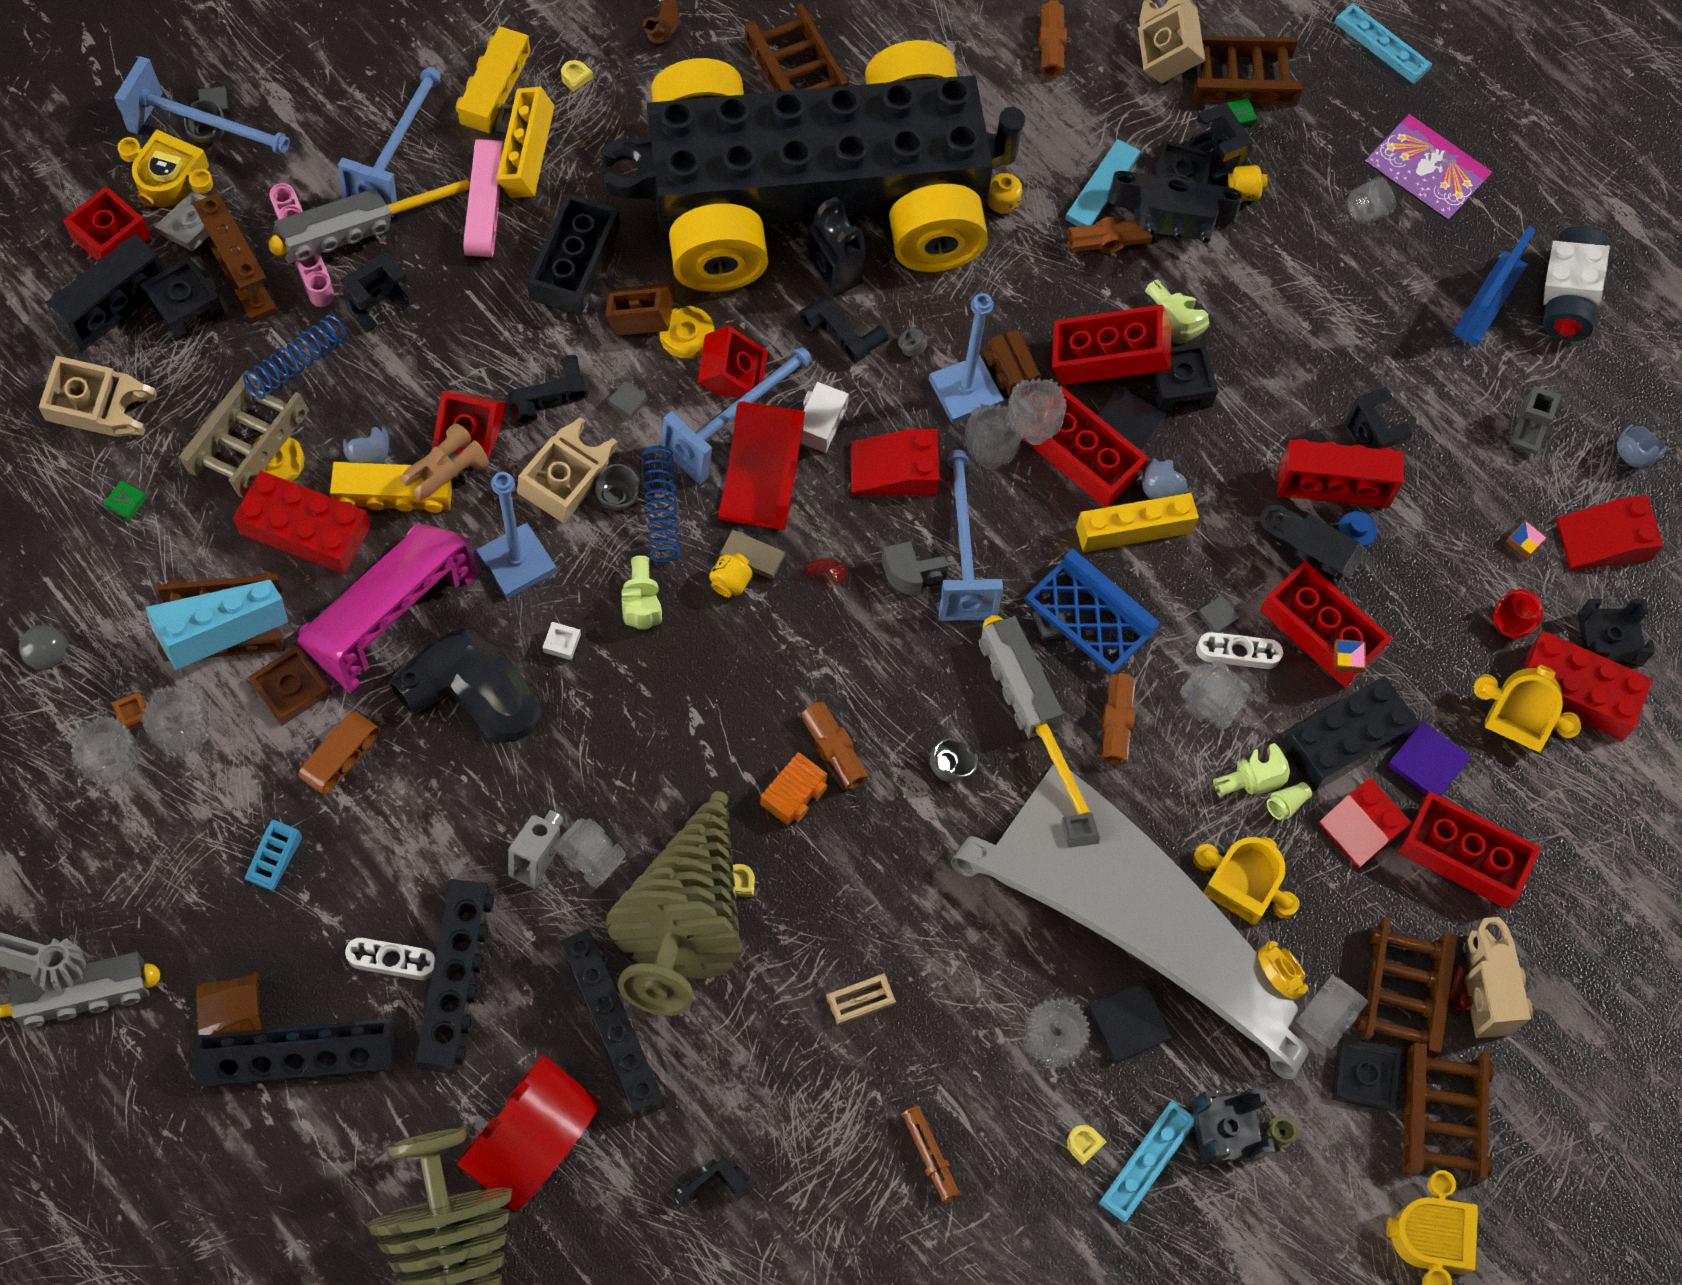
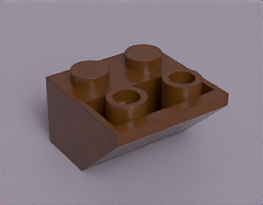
[605,283,675,336]

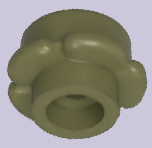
[1266,1117,1298,1148]

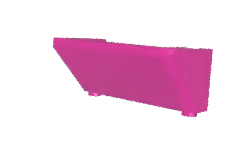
[298,524,478,693]

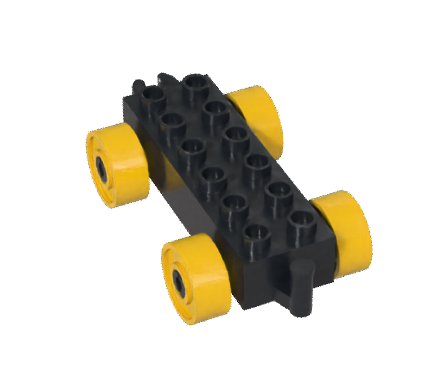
[601,40,1025,292]

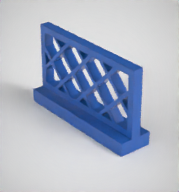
[1453,226,1536,347]
[1024,548,1160,675]

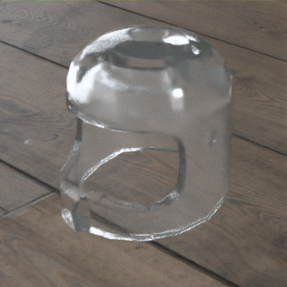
[1347,175,1396,224]

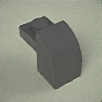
[1509,386,1561,455]
[881,541,948,595]

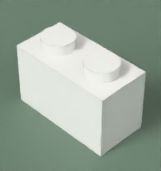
[801,382,849,453]

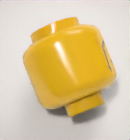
[1228,165,1267,201]
[987,173,1023,214]
[709,553,753,598]

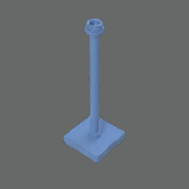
[114,56,290,154]
[337,67,440,218]
[929,293,1004,424]
[660,347,811,485]
[939,450,1003,621]
[476,472,557,600]

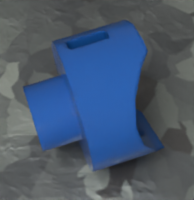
[1336,511,1377,549]

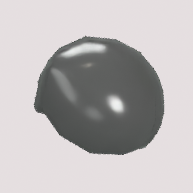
[184,99,225,144]
[595,464,639,511]
[19,625,69,670]
[930,738,978,783]

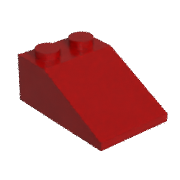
[850,429,939,496]
[1555,495,1664,570]

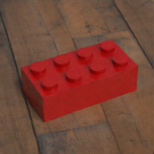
[1052,304,1171,385]
[1022,387,1149,508]
[1277,439,1404,508]
[233,470,371,575]
[1260,560,1393,689]
[1522,631,1653,741]
[1397,791,1541,909]

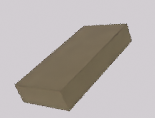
[720,530,785,580]

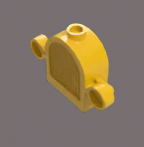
[117,129,213,207]
[1474,665,1581,753]
[1193,836,1299,926]
[1386,1170,1478,1285]

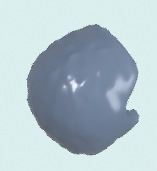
[1617,424,1667,468]
[343,427,390,464]
[1141,458,1187,500]

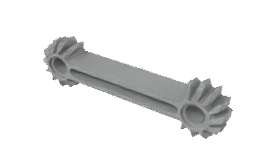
[0,932,86,994]

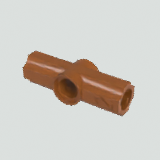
[1038,0,1067,78]
[1067,217,1153,253]
[1101,673,1136,765]
[801,701,868,790]

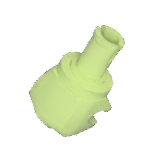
[1145,280,1209,344]
[622,556,662,630]
[1213,743,1290,797]

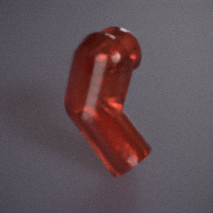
[805,558,848,583]
[1449,965,1473,1011]

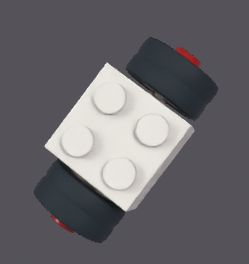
[1543,226,1610,341]

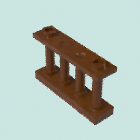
[744,3,849,92]
[1193,35,1303,105]
[192,192,278,324]
[157,573,285,662]
[1357,917,1458,1059]
[1403,1043,1494,1185]

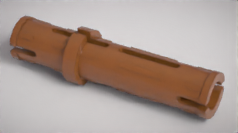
[901,1106,961,1203]

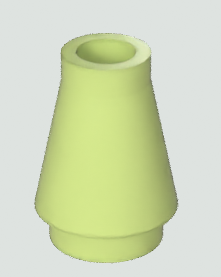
[1267,782,1312,820]

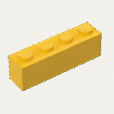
[456,26,531,134]
[496,87,555,198]
[330,462,453,513]
[1076,493,1199,553]

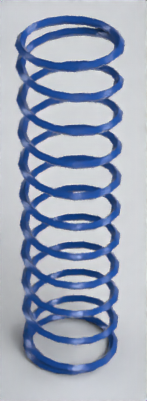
[243,315,347,399]
[642,446,680,562]

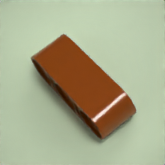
[298,710,380,795]

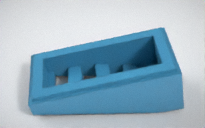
[245,819,302,891]

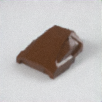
[196,972,263,1035]

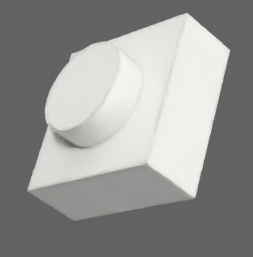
[543,622,581,660]

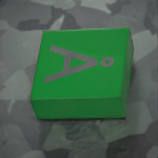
[1227,98,1257,127]
[104,481,147,520]

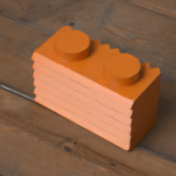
[760,752,828,826]

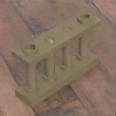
[179,370,309,498]

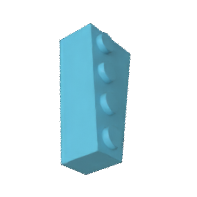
[145,580,288,670]

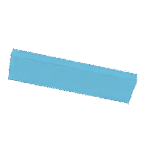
[1334,3,1432,84]
[1065,139,1141,226]
[1099,1100,1194,1223]

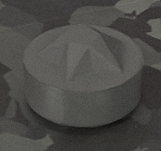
[898,328,928,356]

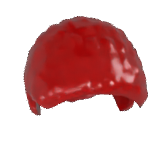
[1492,589,1544,639]

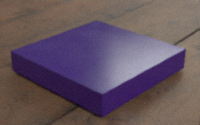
[1387,721,1471,796]

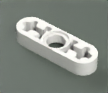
[1196,632,1283,669]
[345,938,435,980]

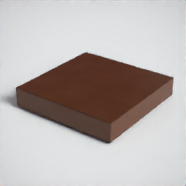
[247,645,332,726]

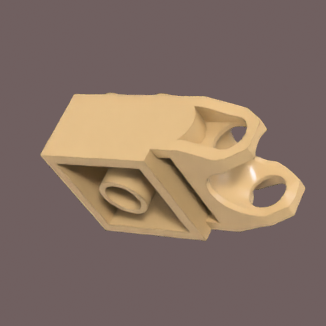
[1138,0,1205,84]
[39,356,157,437]
[517,417,618,524]
[1464,917,1533,1038]

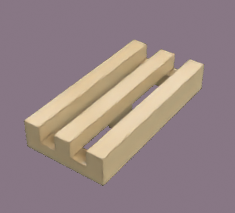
[826,973,896,1026]

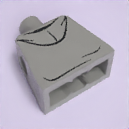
[508,810,563,889]

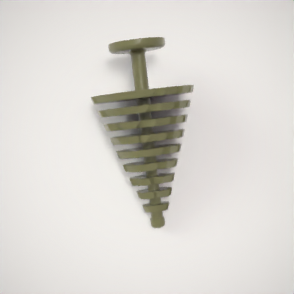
[606,791,741,1016]
[366,1127,512,1285]

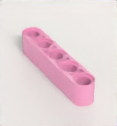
[464,139,504,257]
[269,183,334,307]

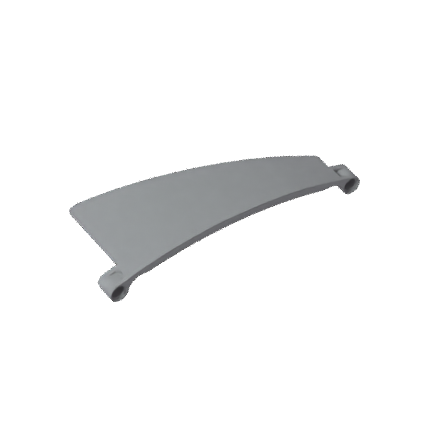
[951,765,1309,1079]

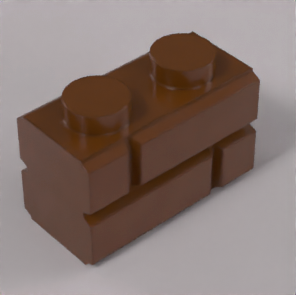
[985,330,1041,398]

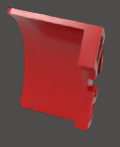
[718,401,806,530]
[457,1055,601,1211]

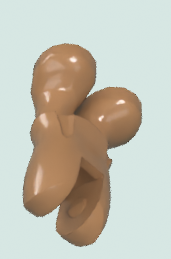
[400,423,489,500]

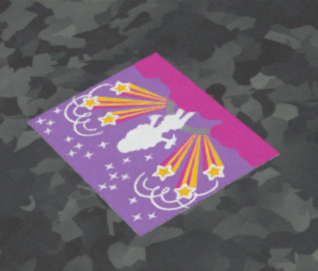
[1365,114,1492,219]

